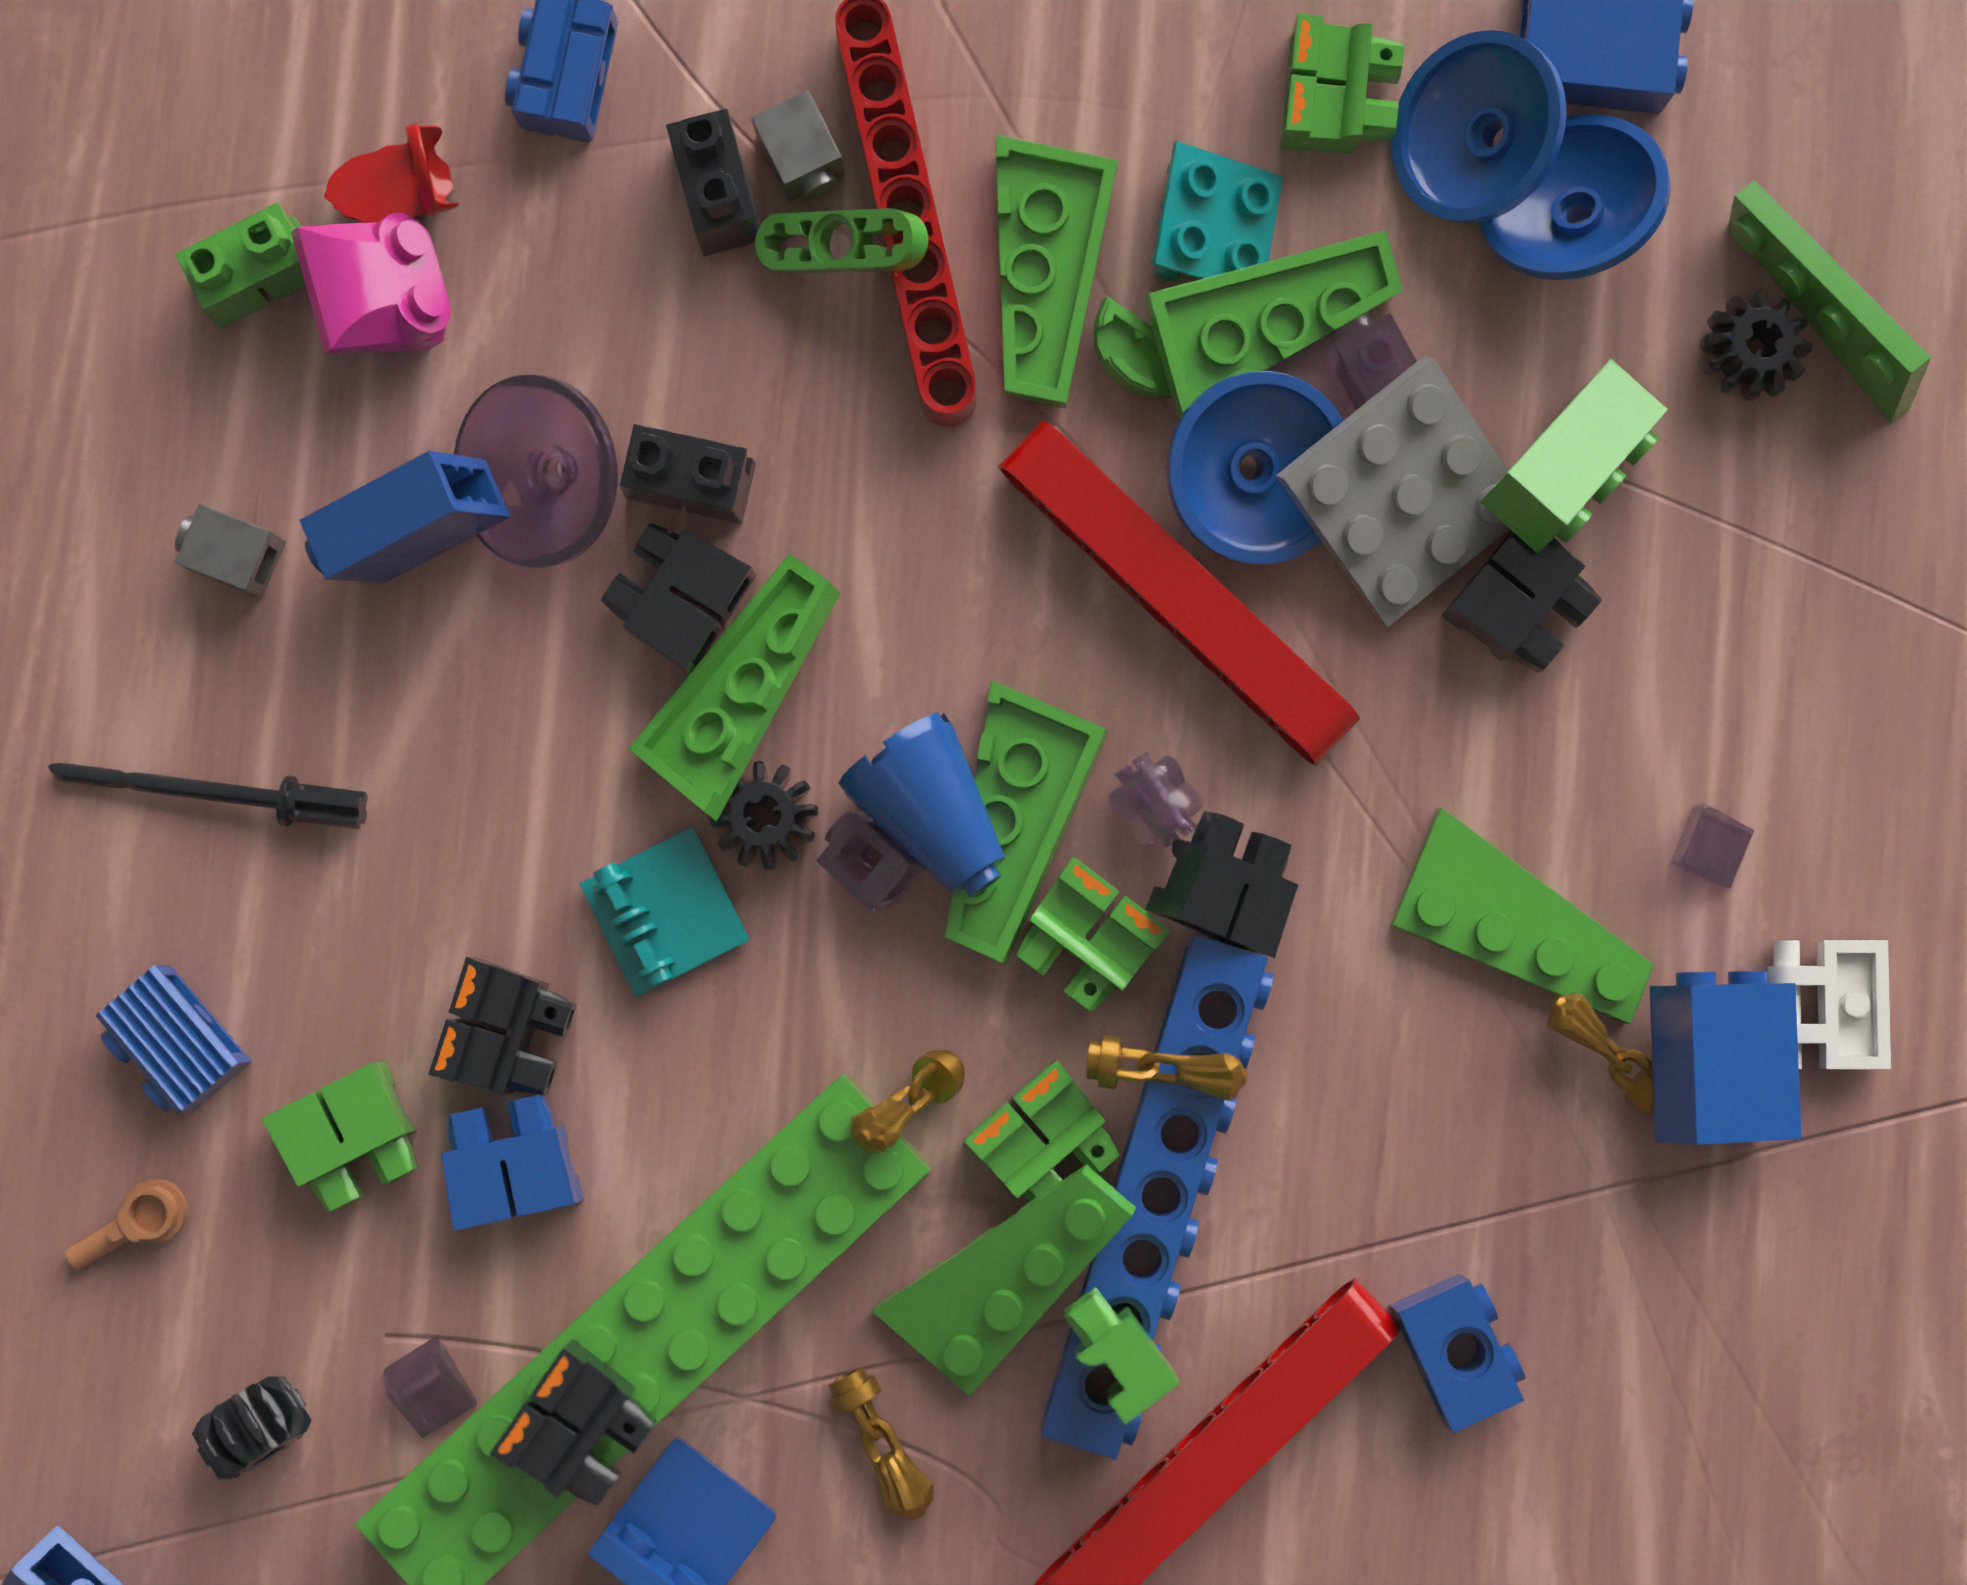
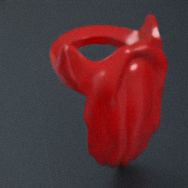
[324,123,458,223]

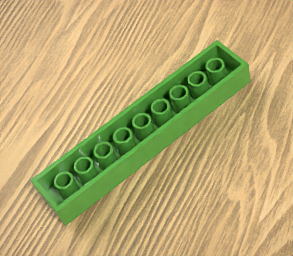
[354,1072,931,1585]

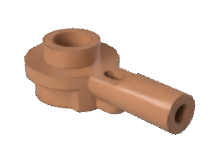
[65,1178,188,1271]

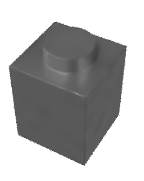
[751,90,845,202]
[175,503,286,599]

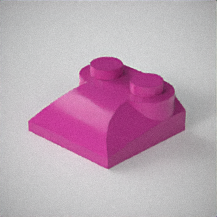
[291,213,450,354]

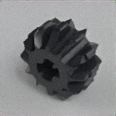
[1699,290,1813,401]
[709,761,819,871]
[192,1376,312,1479]

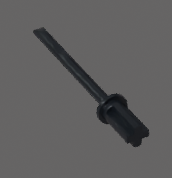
[48,763,368,829]

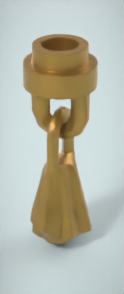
[1546,993,1654,1115]
[1086,1035,1247,1101]
[850,1050,965,1155]
[828,1366,934,1520]

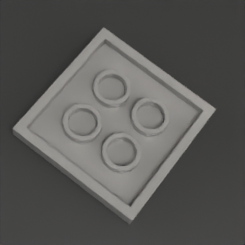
[1275,356,1510,627]

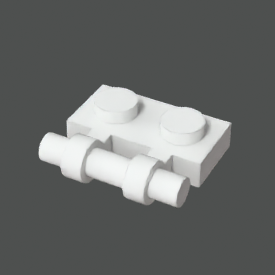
[1767,940,1891,1069]

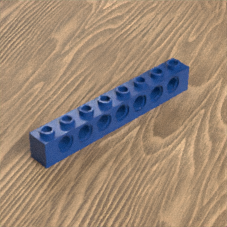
[1040,934,1274,1460]

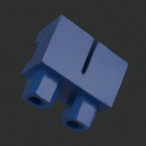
[441,1094,584,1231]

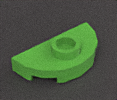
[1093,296,1171,398]

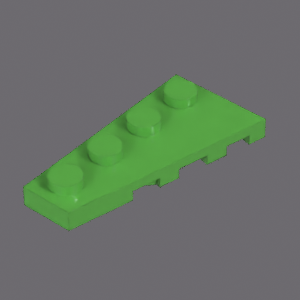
[995,135,1118,409]
[1728,180,1931,423]
[1144,230,1403,420]
[628,553,840,822]
[945,680,1109,965]
[1390,808,1654,1024]
[872,1165,1136,1396]

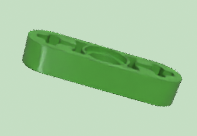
[755,208,928,274]

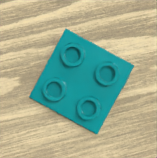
[1151,141,1283,281]
[579,826,750,998]

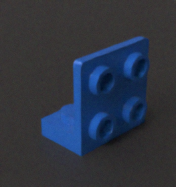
[587,1437,776,1585]

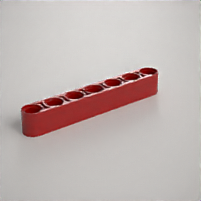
[835,0,976,427]
[998,420,1360,766]
[1034,1278,1401,1585]

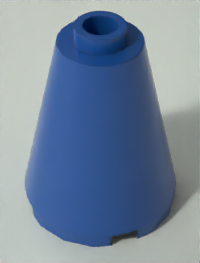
[838,712,1005,898]

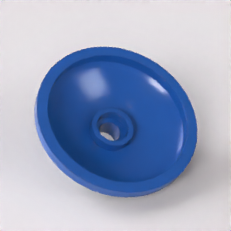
[1391,30,1566,224]
[1479,114,1671,280]
[1166,371,1343,564]

